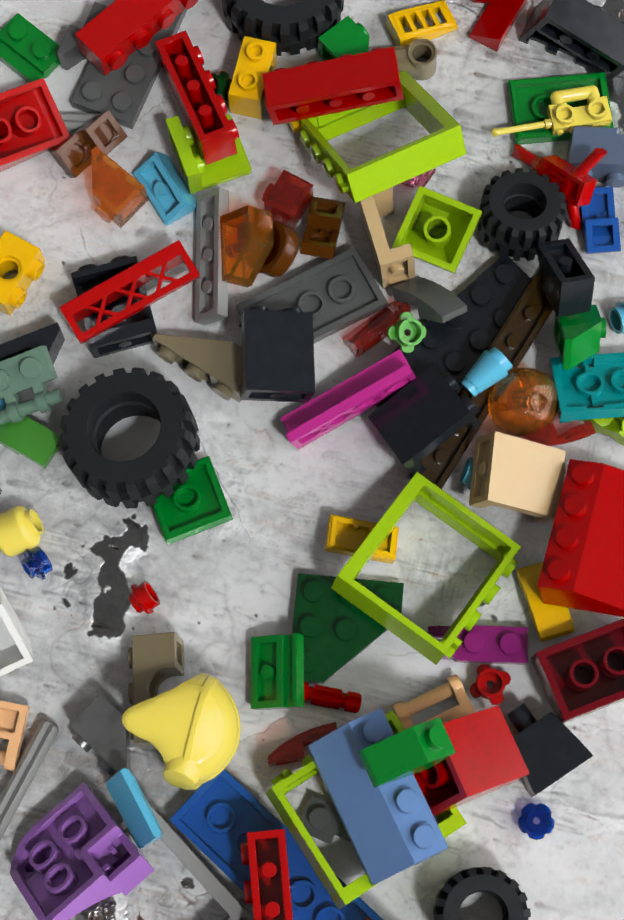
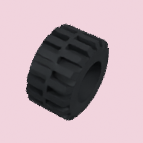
[477,168,567,261]
[433,867,531,920]

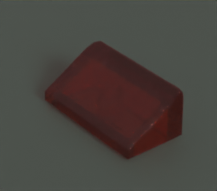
[342,301,411,357]

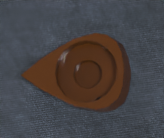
[240,219,299,278]

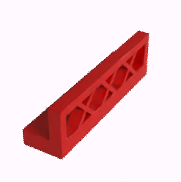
[59,240,200,344]

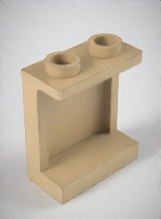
[359,187,415,289]
[469,431,566,523]

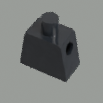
[507,703,593,797]

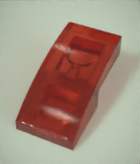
[521,421,596,447]
[267,722,337,767]

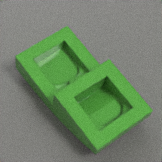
[0,416,60,469]

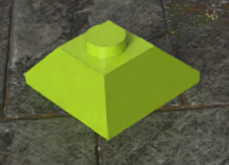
[392,186,482,274]

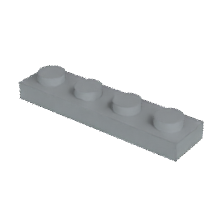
[195,187,229,325]

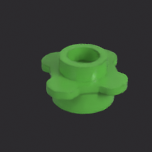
[387,312,426,353]

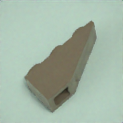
[153,334,243,403]

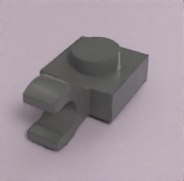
[300,795,351,845]

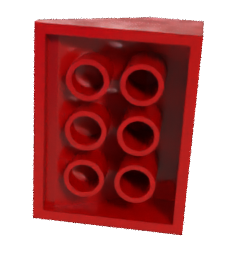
[537,459,624,617]

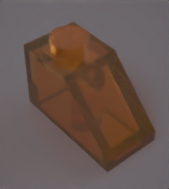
[91,146,148,228]
[220,205,274,288]

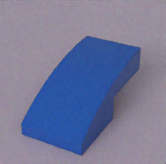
[579,187,621,254]

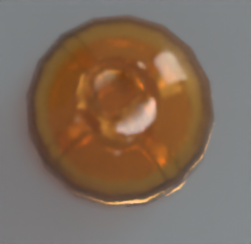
[488,368,558,436]

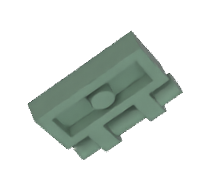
[0,345,64,425]

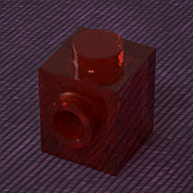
[262,170,313,229]

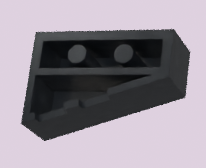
[519,0,624,79]

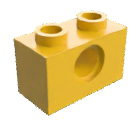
[228,36,277,119]
[0,230,45,316]

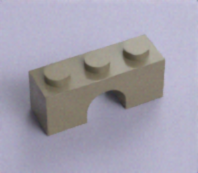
[128,632,184,751]

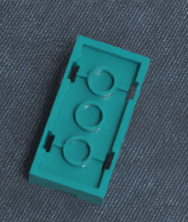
[549,352,624,423]

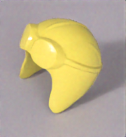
[122,673,241,790]

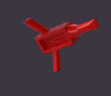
[511,144,608,230]

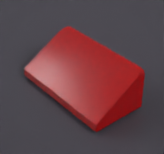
[469,0,528,52]

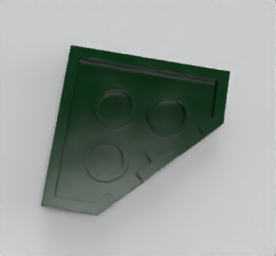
[292,573,404,684]

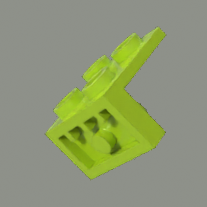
[165,115,252,194]

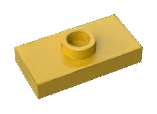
[324,514,399,564]

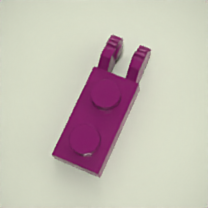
[427,625,528,665]

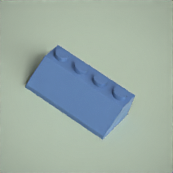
[307,708,449,886]

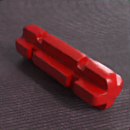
[304,682,362,713]

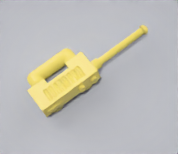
[491,85,612,137]

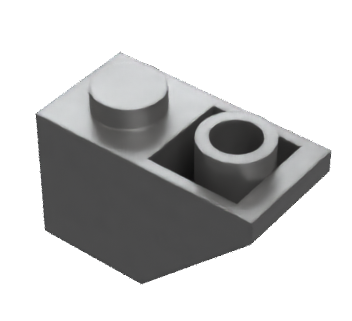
[69,693,131,777]

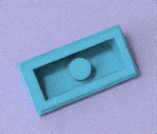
[133,152,197,226]
[106,768,164,849]

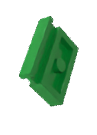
[0,13,60,83]
[251,633,304,710]

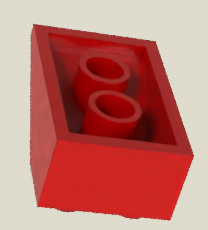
[0,78,70,172]

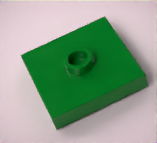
[153,456,233,545]

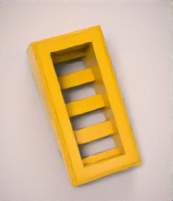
[386,0,458,46]

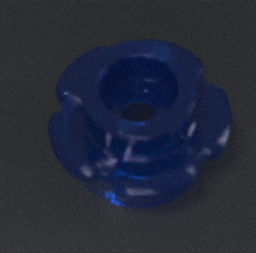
[21,546,53,580]
[518,803,555,840]

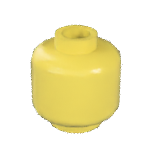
[0,505,44,557]

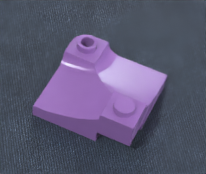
[10,782,154,920]

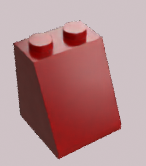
[414,705,530,816]

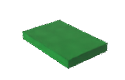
[507,72,614,145]

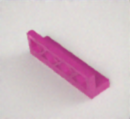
[280,349,417,450]

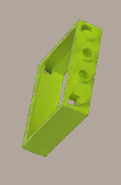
[299,70,467,203]
[331,472,521,665]
[266,710,467,910]

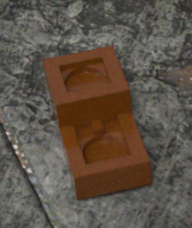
[51,110,128,178]
[300,197,346,259]

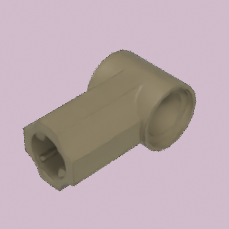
[372,38,437,81]

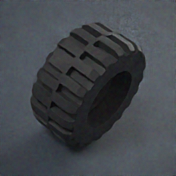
[222,0,344,56]
[59,367,200,509]

